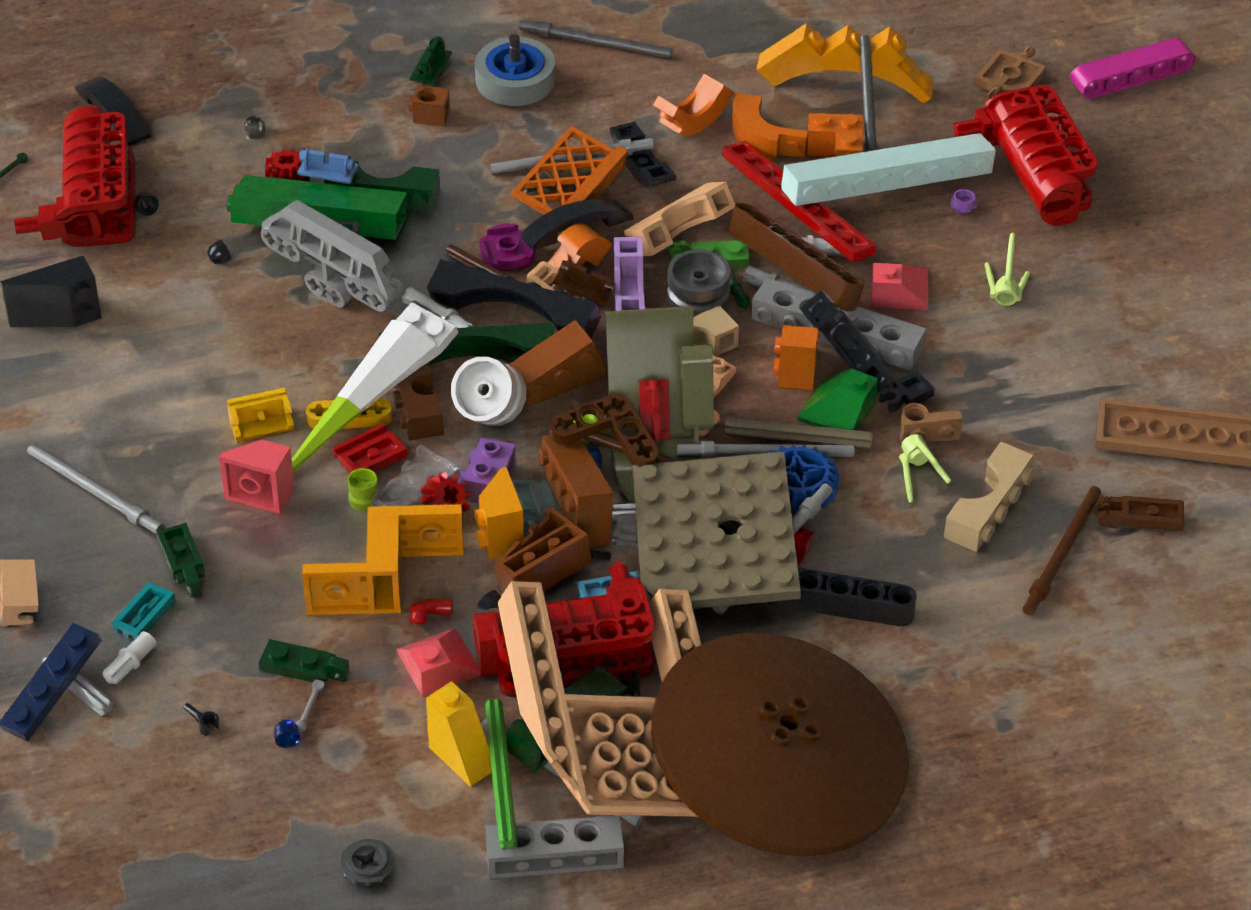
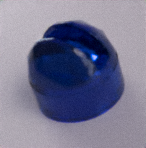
[274,719,301,748]

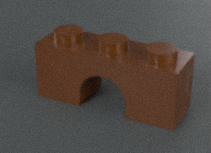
[393,362,444,440]

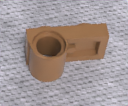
[900,403,963,443]

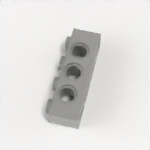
[485,815,624,879]

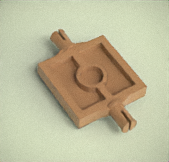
[974,46,1046,101]

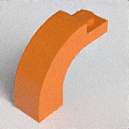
[653,74,735,136]
[732,93,808,162]

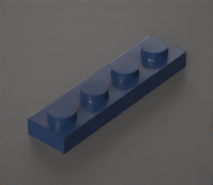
[0,623,102,742]

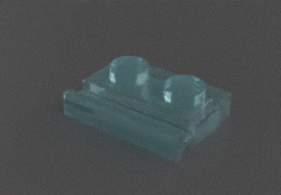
[511,479,560,531]

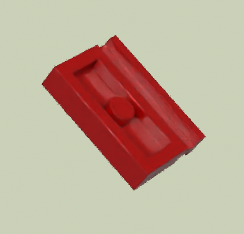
[333,423,407,474]

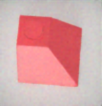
[871,263,928,310]
[397,628,481,697]

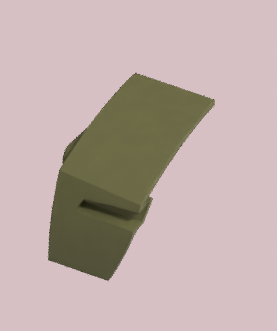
[606,306,714,503]

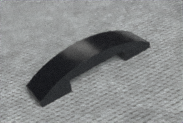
[75,77,151,146]
[610,121,676,187]
[520,199,633,250]
[800,290,894,394]

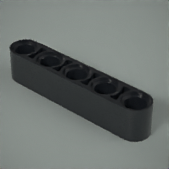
[767,567,917,626]

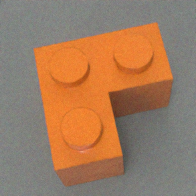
[807,113,863,157]
[773,325,819,391]

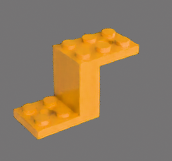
[302,505,463,615]

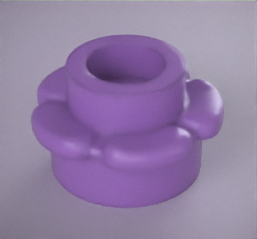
[950,189,977,214]

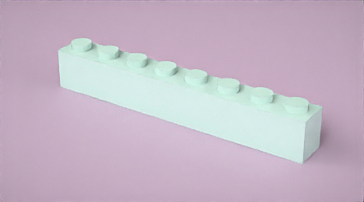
[781,133,996,206]

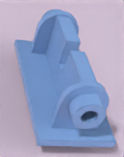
[297,148,359,184]

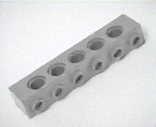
[752,277,927,371]

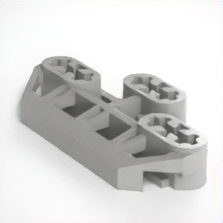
[260,200,405,312]

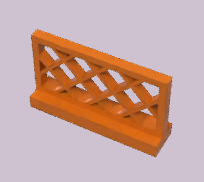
[511,125,628,232]

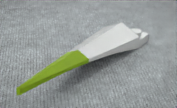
[292,302,459,473]

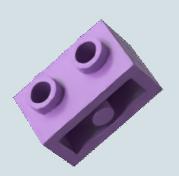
[460,438,516,503]

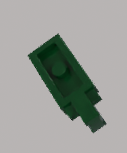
[156,523,205,597]
[258,639,350,682]

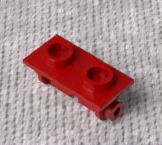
[638,380,670,441]

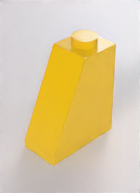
[426,681,492,787]

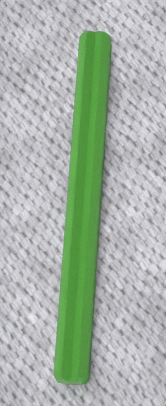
[485,699,517,850]

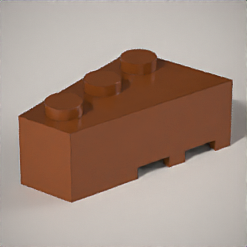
[508,320,608,407]
[495,506,592,594]

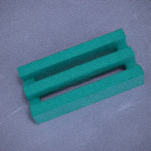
[111,582,176,640]

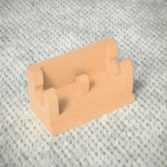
[0,559,39,627]

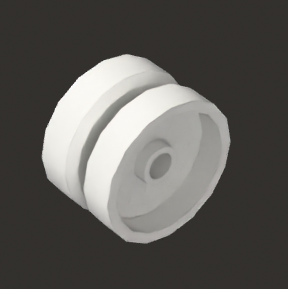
[451,357,526,426]

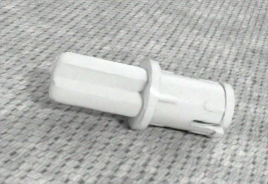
[102,631,157,684]

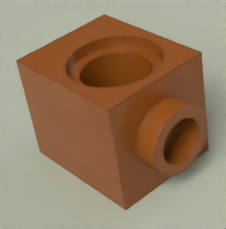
[409,85,450,126]

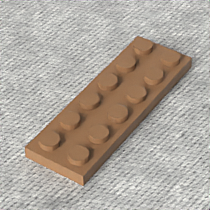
[1095,398,1251,467]

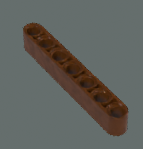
[728,203,865,311]

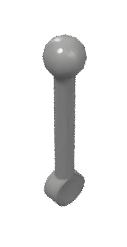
[294,680,325,733]

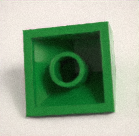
[797,368,878,431]

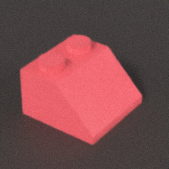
[219,440,295,514]

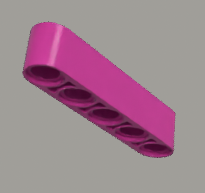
[1070,38,1196,99]

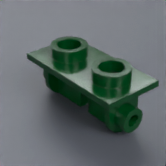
[410,36,452,85]

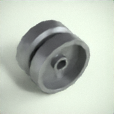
[667,249,731,317]

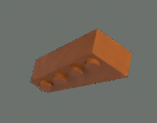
[538,435,614,548]

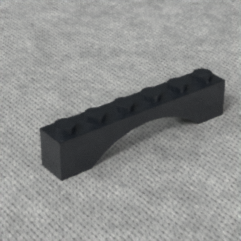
[427,259,601,339]

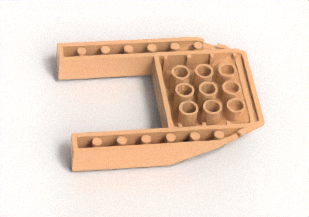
[498,581,701,817]

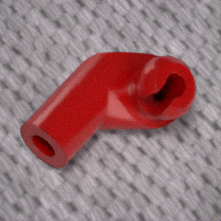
[409,598,453,624]

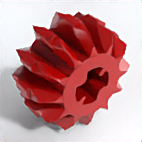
[264,148,310,182]
[418,472,472,518]

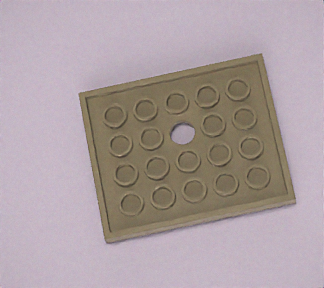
[632,451,801,609]

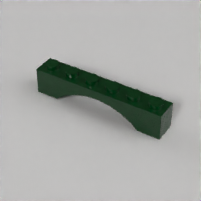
[379,322,554,365]

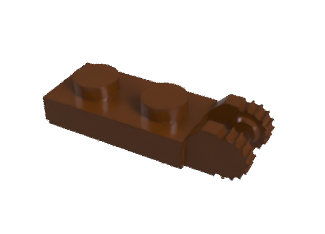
[1097,496,1184,531]

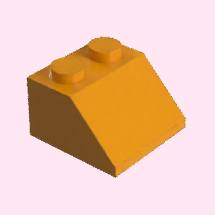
[475,467,524,560]

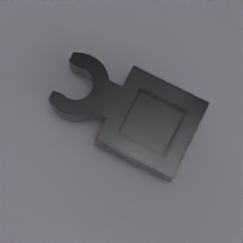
[879,371,935,412]

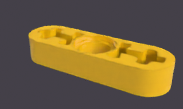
[306,398,393,429]

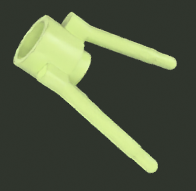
[984,233,1030,306]
[899,434,952,503]

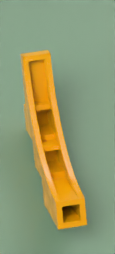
[756,23,934,104]

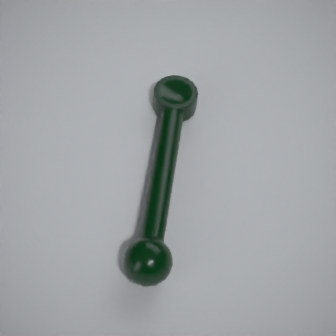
[0,153,28,179]

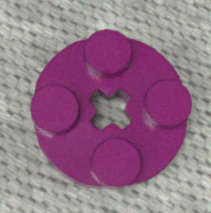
[479,224,536,271]

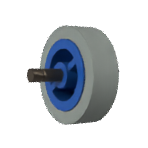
[475,34,555,106]

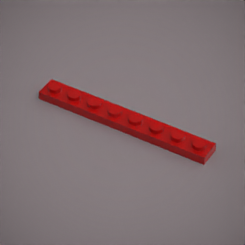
[722,140,876,262]

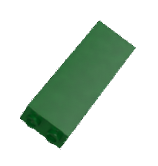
[227,175,407,240]

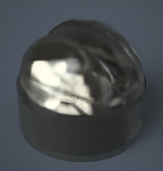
[244,115,266,139]

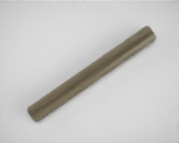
[725,418,873,449]

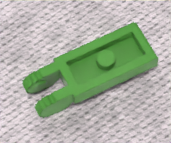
[668,240,749,268]

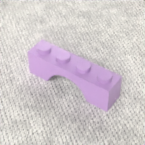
[614,237,645,311]

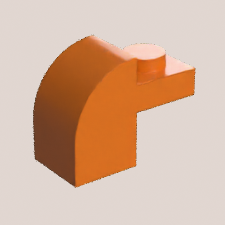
[548,223,613,270]

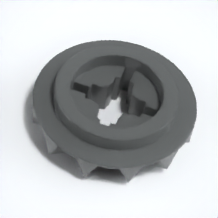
[340,839,395,888]

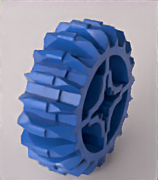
[770,443,840,516]

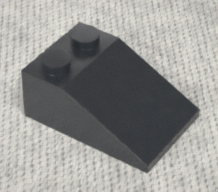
[0,255,102,327]

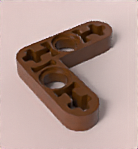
[549,394,658,467]

